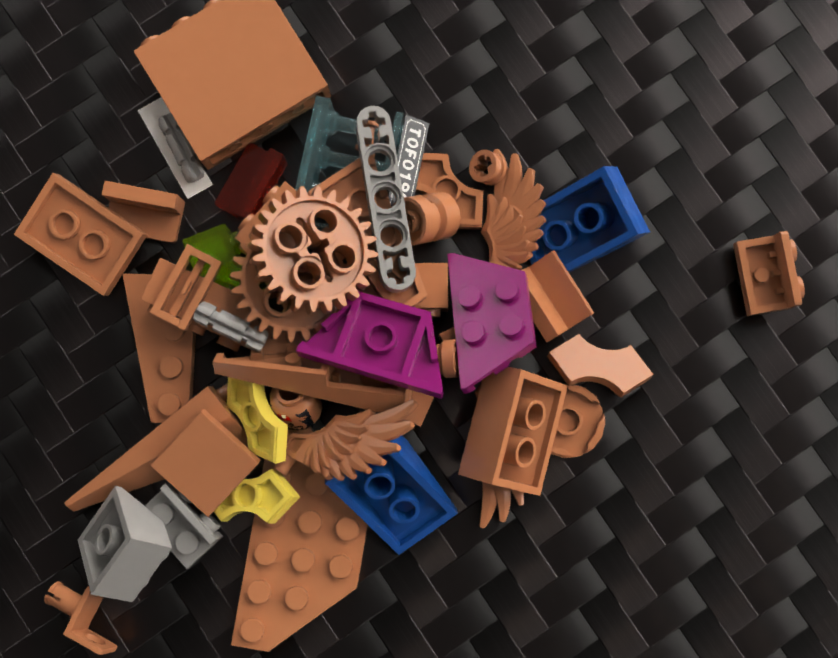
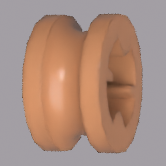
[469,149,507,186]

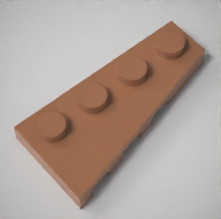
[308,154,428,307]
[122,273,196,423]

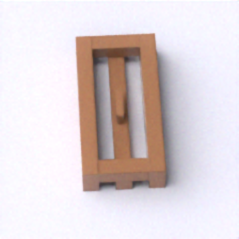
[150,244,223,331]

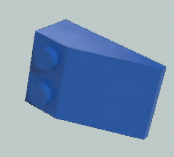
[529,166,650,272]
[325,435,458,555]

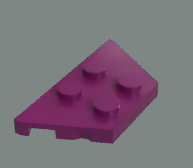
[447,253,536,394]
[296,291,444,399]

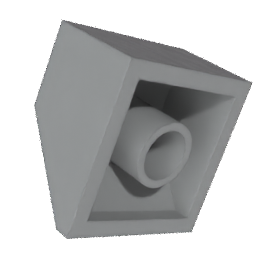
[78,486,172,602]

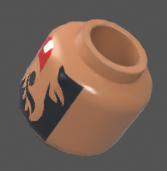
[269,387,322,431]

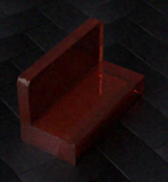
[215,143,288,221]

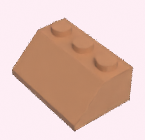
[458,367,568,496]

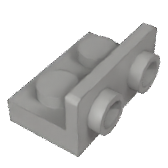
[145,482,223,569]

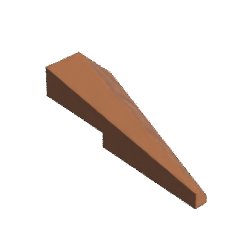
[213,345,413,413]
[64,386,248,512]

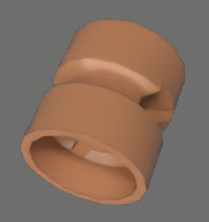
[393,192,461,246]

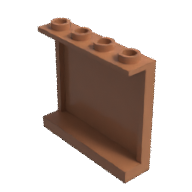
[134,0,331,170]

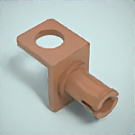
[44,581,118,655]

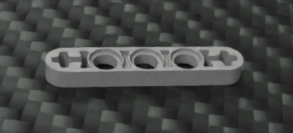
[355,106,416,293]

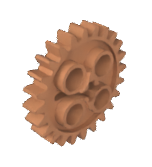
[248,186,378,315]
[229,219,347,343]

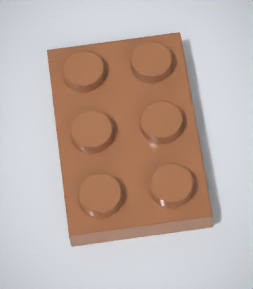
[14,173,148,296]

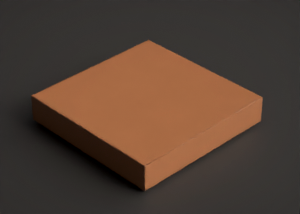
[151,409,261,517]

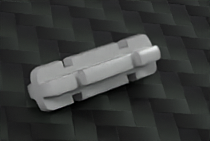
[158,113,205,183]
[193,301,269,352]

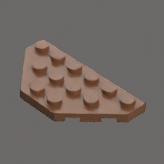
[231,426,368,652]

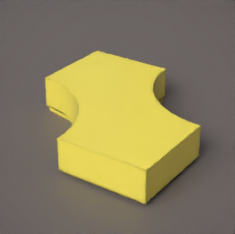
[227,377,288,464]
[213,469,300,524]

